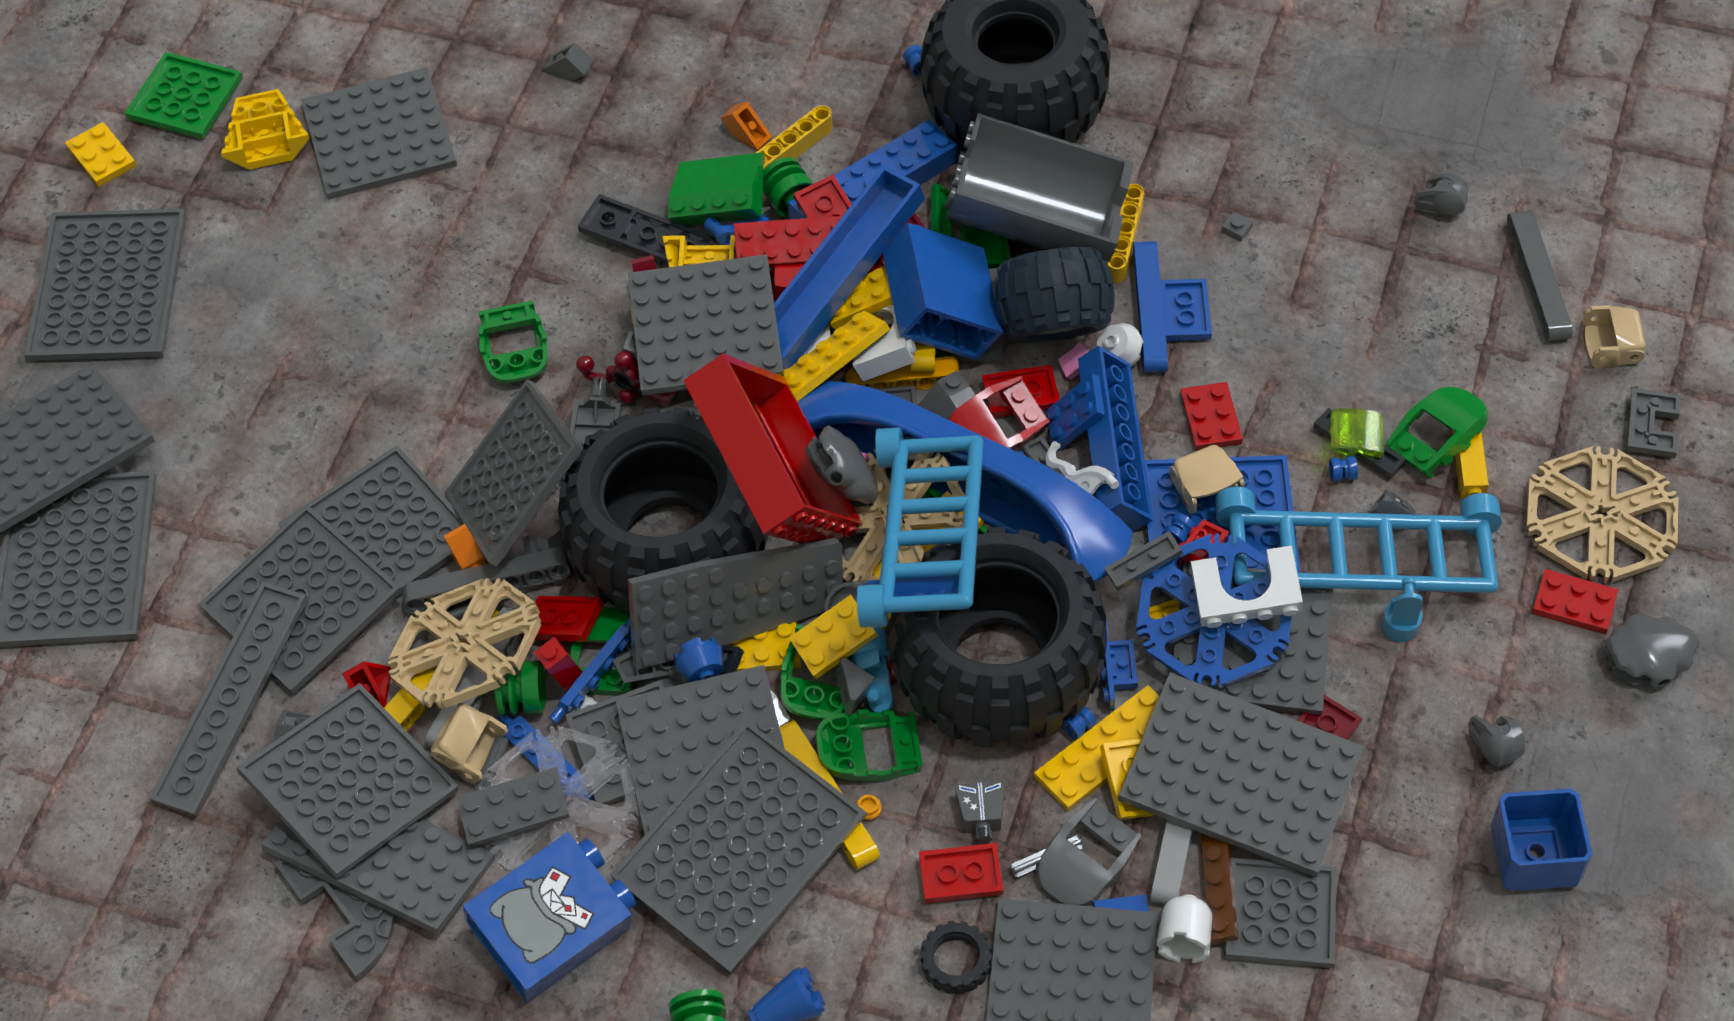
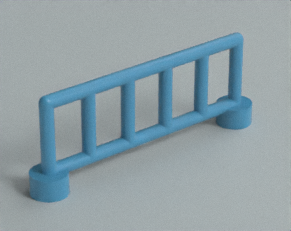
[857,427,984,628]
[1215,487,1502,593]

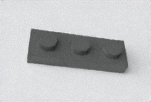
[1104,531,1183,591]

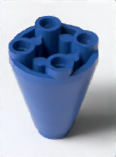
[748,967,826,1021]

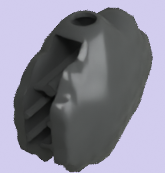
[805,426,879,504]
[1605,613,1699,688]

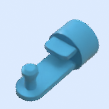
[1382,577,1423,642]
[851,627,894,713]

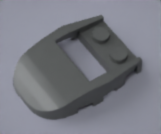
[1036,798,1142,906]

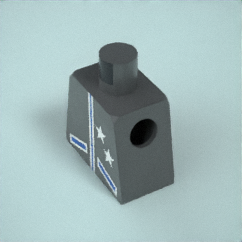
[955,781,1005,843]

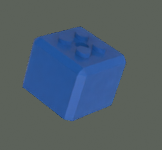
[1491,789,1592,891]

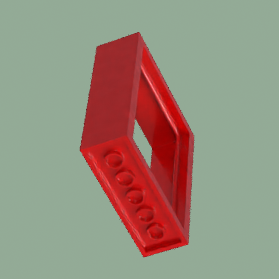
[683,353,863,544]

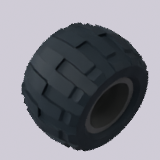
[993,247,1115,343]

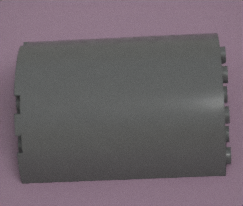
[944,113,1134,265]

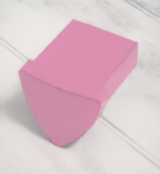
[1058,342,1091,380]

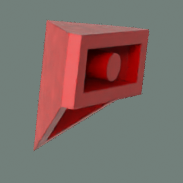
[342,661,392,707]

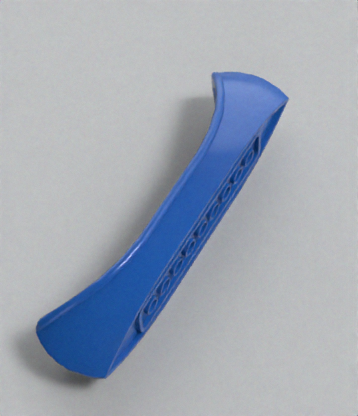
[798,381,1132,582]

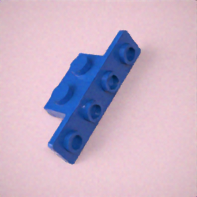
[866,576,959,597]
[1101,619,1138,711]

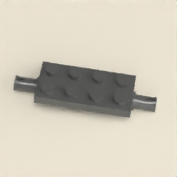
[562,377,622,483]

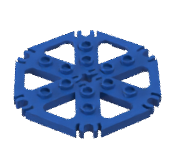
[1136,533,1292,689]

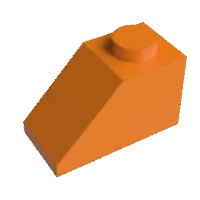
[720,101,772,150]
[444,524,487,570]

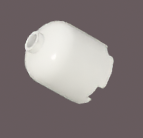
[1156,894,1212,963]

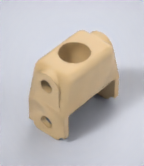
[1583,305,1646,369]
[1169,445,1245,514]
[431,703,508,784]

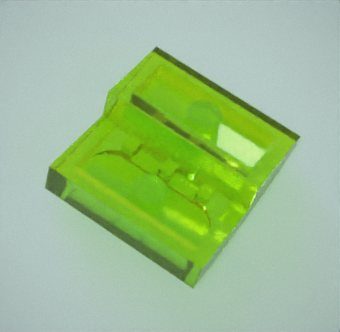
[1331,408,1384,458]

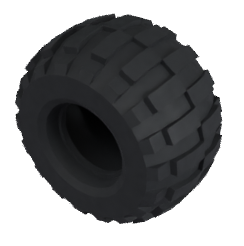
[921,0,1110,149]
[558,408,769,615]
[890,527,1107,748]

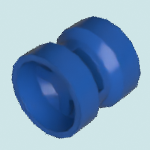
[903,45,922,76]
[1329,456,1358,482]
[1162,514,1195,545]
[1062,707,1097,740]

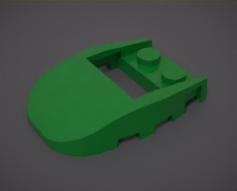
[478,300,548,383]
[1386,387,1489,479]
[571,607,633,696]
[781,624,855,720]
[816,709,923,782]

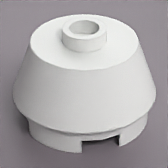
[1097,323,1143,366]

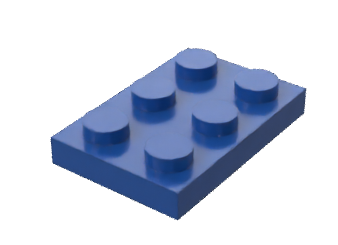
[1161,279,1212,341]
[1047,373,1105,451]

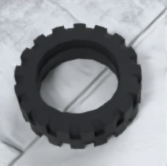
[920,921,992,994]

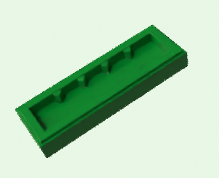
[931,183,953,237]

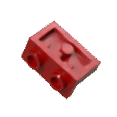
[1177,519,1229,568]

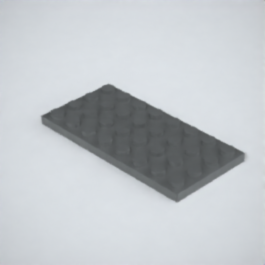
[261,818,495,935]

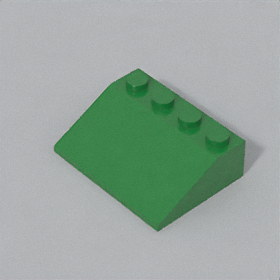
[668,152,764,226]

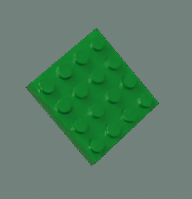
[125,52,243,139]

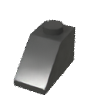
[542,42,594,81]

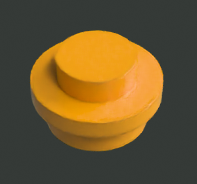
[856,795,882,820]

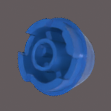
[674,637,723,682]

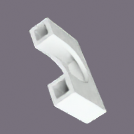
[853,304,916,381]
[1191,546,1303,628]

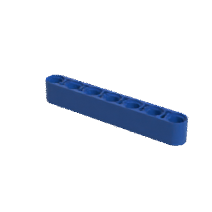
[1133,241,1168,373]

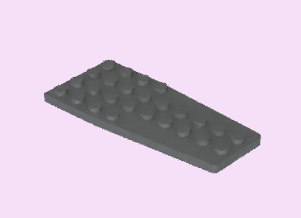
[628,538,843,670]

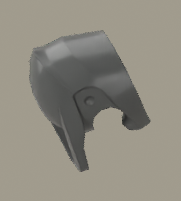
[1414,173,1468,216]
[1468,715,1525,767]

